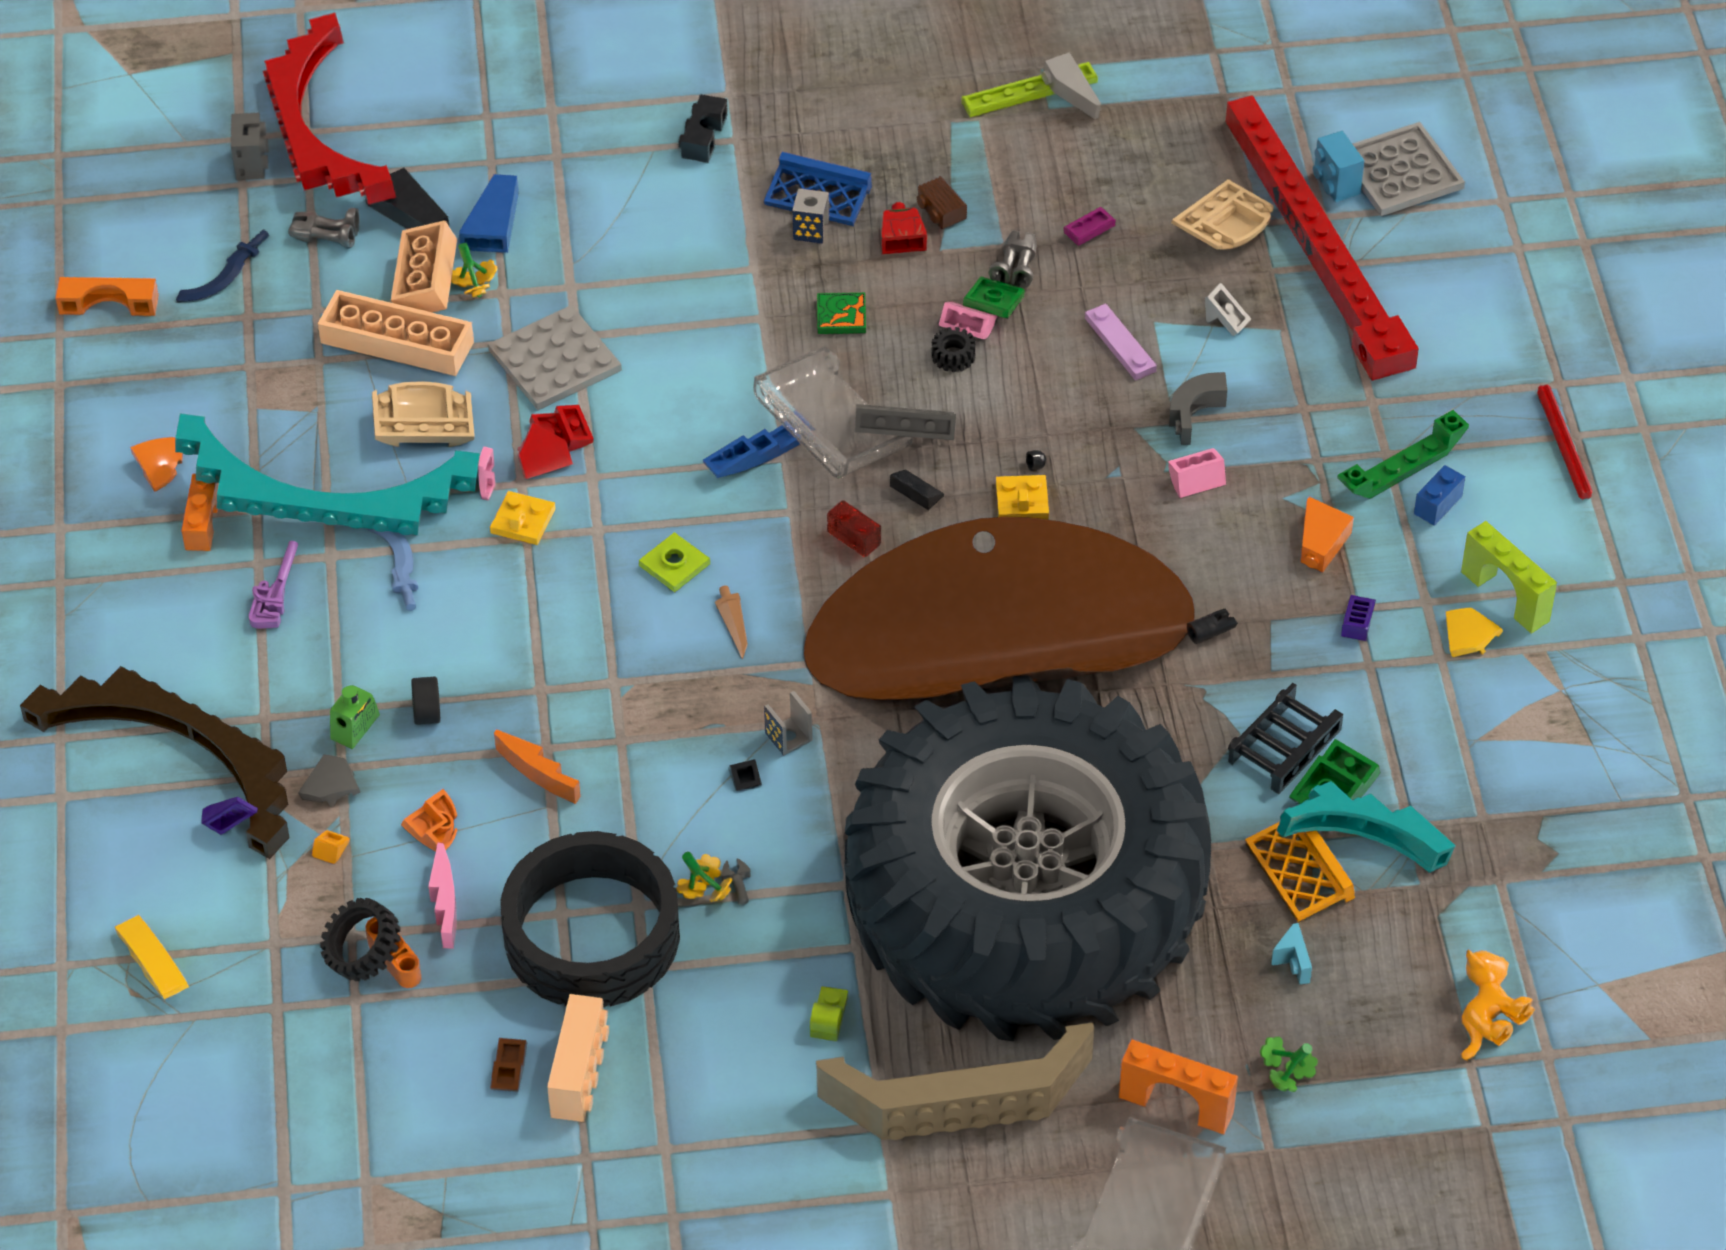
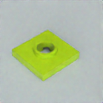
[639,532,711,592]

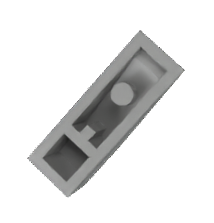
[1042,52,1101,119]

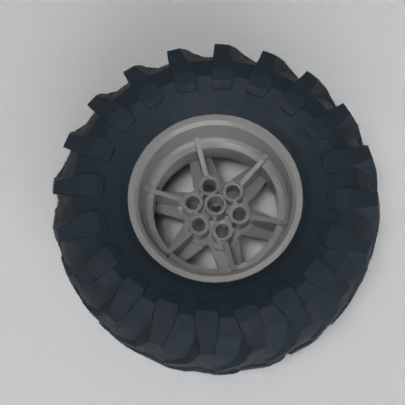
[844,675,1211,1041]

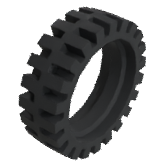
[320,898,401,981]

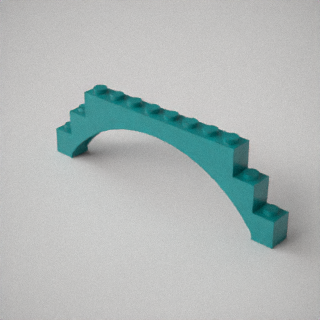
[175,413,480,535]

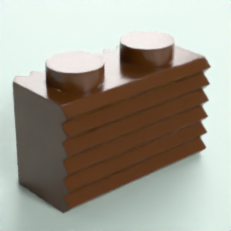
[916,176,967,229]

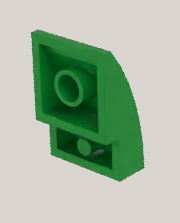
[1289,739,1381,804]

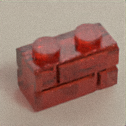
[827,500,881,557]

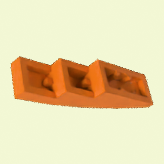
[494,729,581,804]

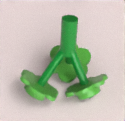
[1260,1036,1318,1092]

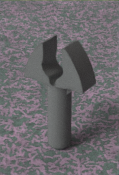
[721,858,751,905]

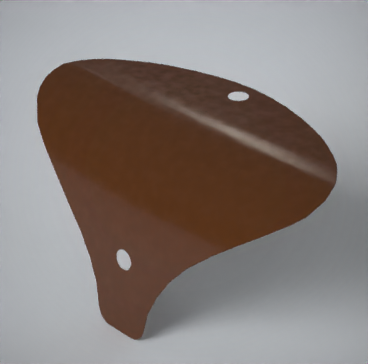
[804,517,1195,700]

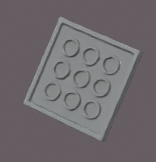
[1353,122,1465,216]
[488,305,622,410]

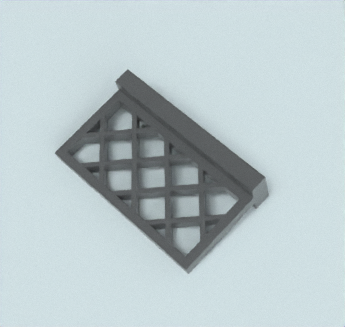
[855,404,956,440]

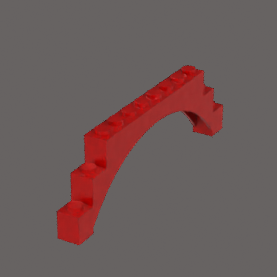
[262,13,396,205]

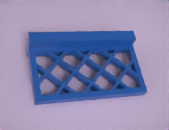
[764,152,872,226]

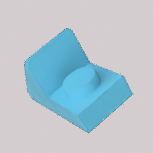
[1271,923,1312,985]

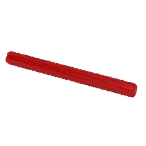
[1537,384,1593,500]

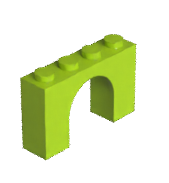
[1461,521,1557,634]

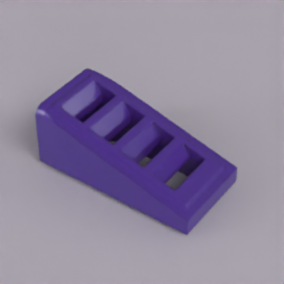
[1341,595,1376,641]
[201,796,257,835]

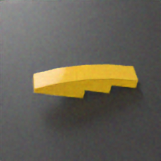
[115,915,189,1000]

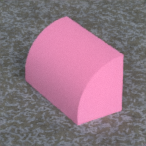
[938,302,997,339]
[1168,448,1226,498]

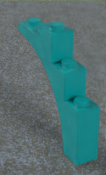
[1276,781,1456,873]

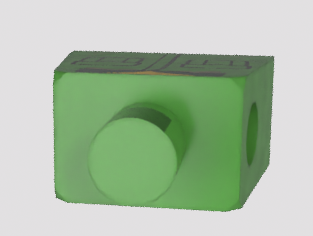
[330,685,380,749]

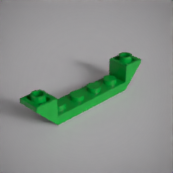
[1337,410,1469,499]

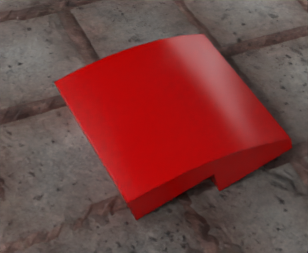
[529,405,594,451]

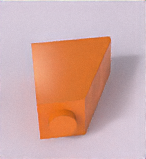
[1300,497,1354,573]

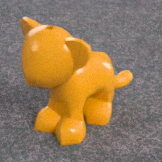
[1461,949,1535,1060]

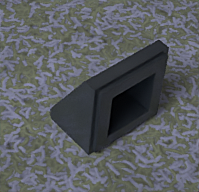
[728,759,762,791]

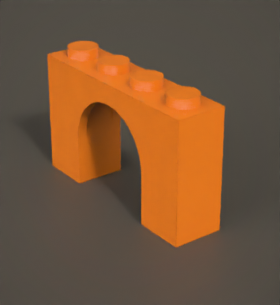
[1119,1039,1238,1135]

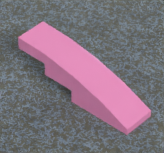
[429,843,457,949]

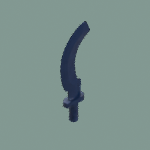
[176,229,269,301]

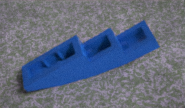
[703,422,801,478]

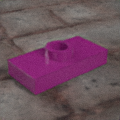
[1064,207,1116,246]

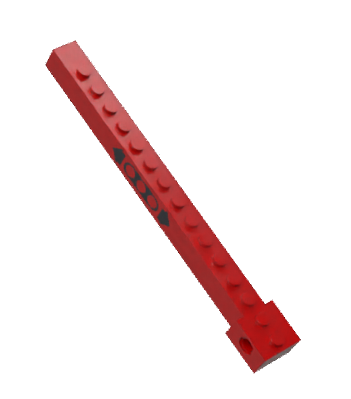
[1226,95,1419,381]

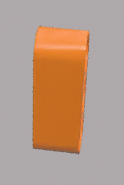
[365,917,422,988]

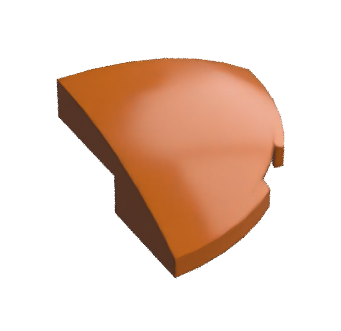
[130,437,183,492]
[401,789,457,852]

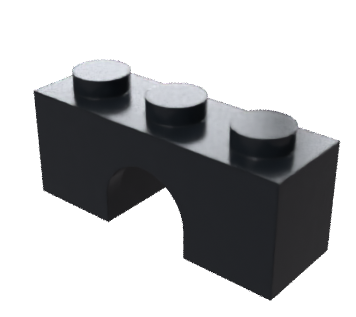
[678,94,728,163]

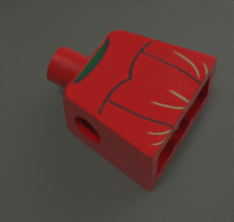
[882,202,927,254]

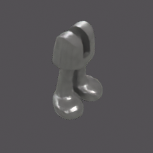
[288,208,360,247]
[989,230,1037,289]

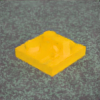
[996,475,1049,519]
[490,491,556,545]

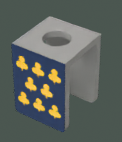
[792,188,829,243]
[764,691,813,756]

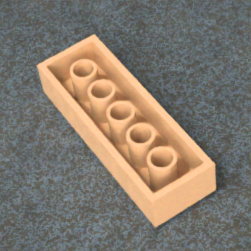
[318,290,474,376]

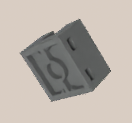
[231,112,269,180]

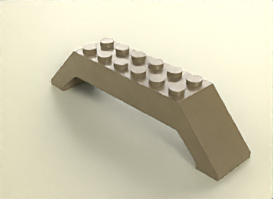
[816,1023,1094,1140]

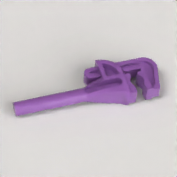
[249,541,298,629]

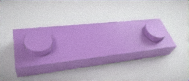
[1085,304,1157,381]

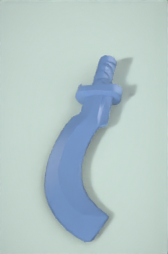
[367,529,418,611]

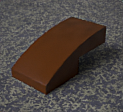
[490,1038,527,1092]

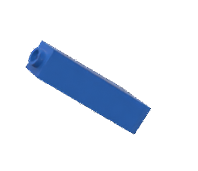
[459,174,519,253]

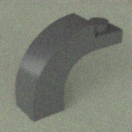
[1169,372,1228,445]

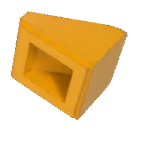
[312,830,350,864]

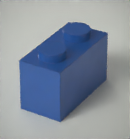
[1414,465,1466,526]

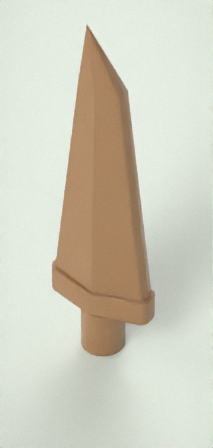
[715,585,748,659]

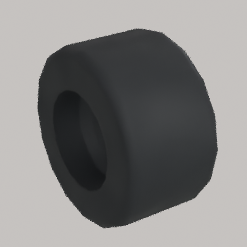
[411,676,441,725]

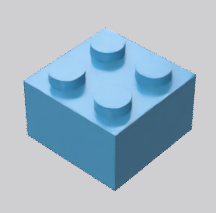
[1313,130,1365,203]

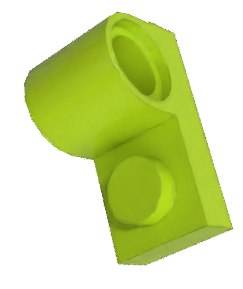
[810,986,849,1042]

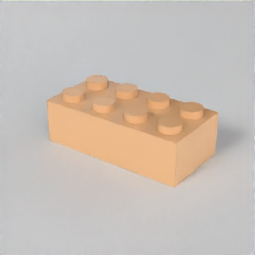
[391,221,457,313]
[547,994,609,1122]

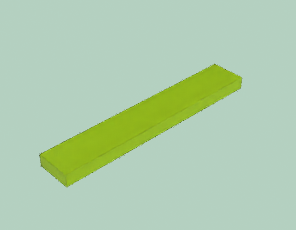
[961,62,1098,117]

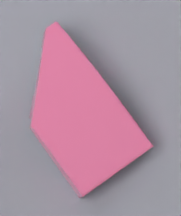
[478,447,496,501]

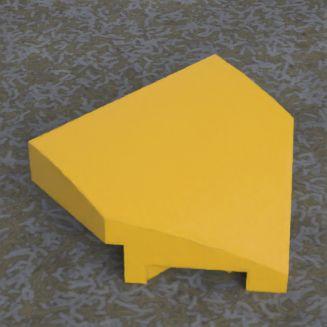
[1445,608,1503,657]

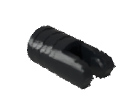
[1187,608,1238,644]

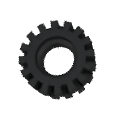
[932,327,976,372]

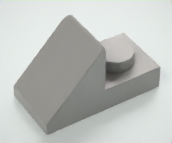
[1205,283,1251,336]

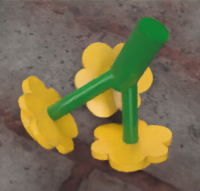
[451,243,497,298]
[676,852,733,902]

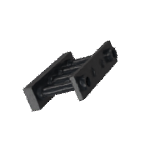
[1228,683,1344,794]

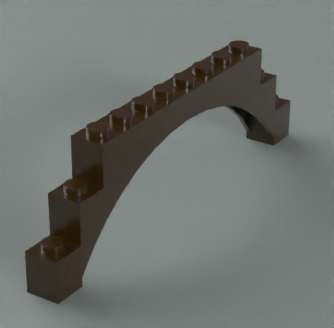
[20,666,290,859]

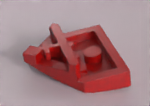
[517,423,573,479]

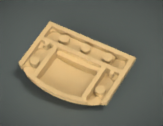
[1172,180,1273,250]
[372,382,475,447]

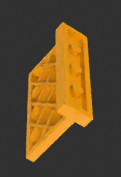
[1245,822,1355,922]

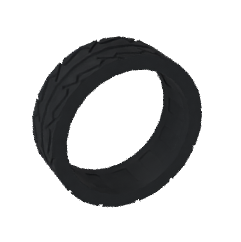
[500,831,680,1008]

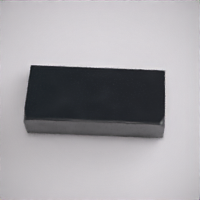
[890,469,944,510]

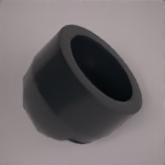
[1026,450,1047,471]

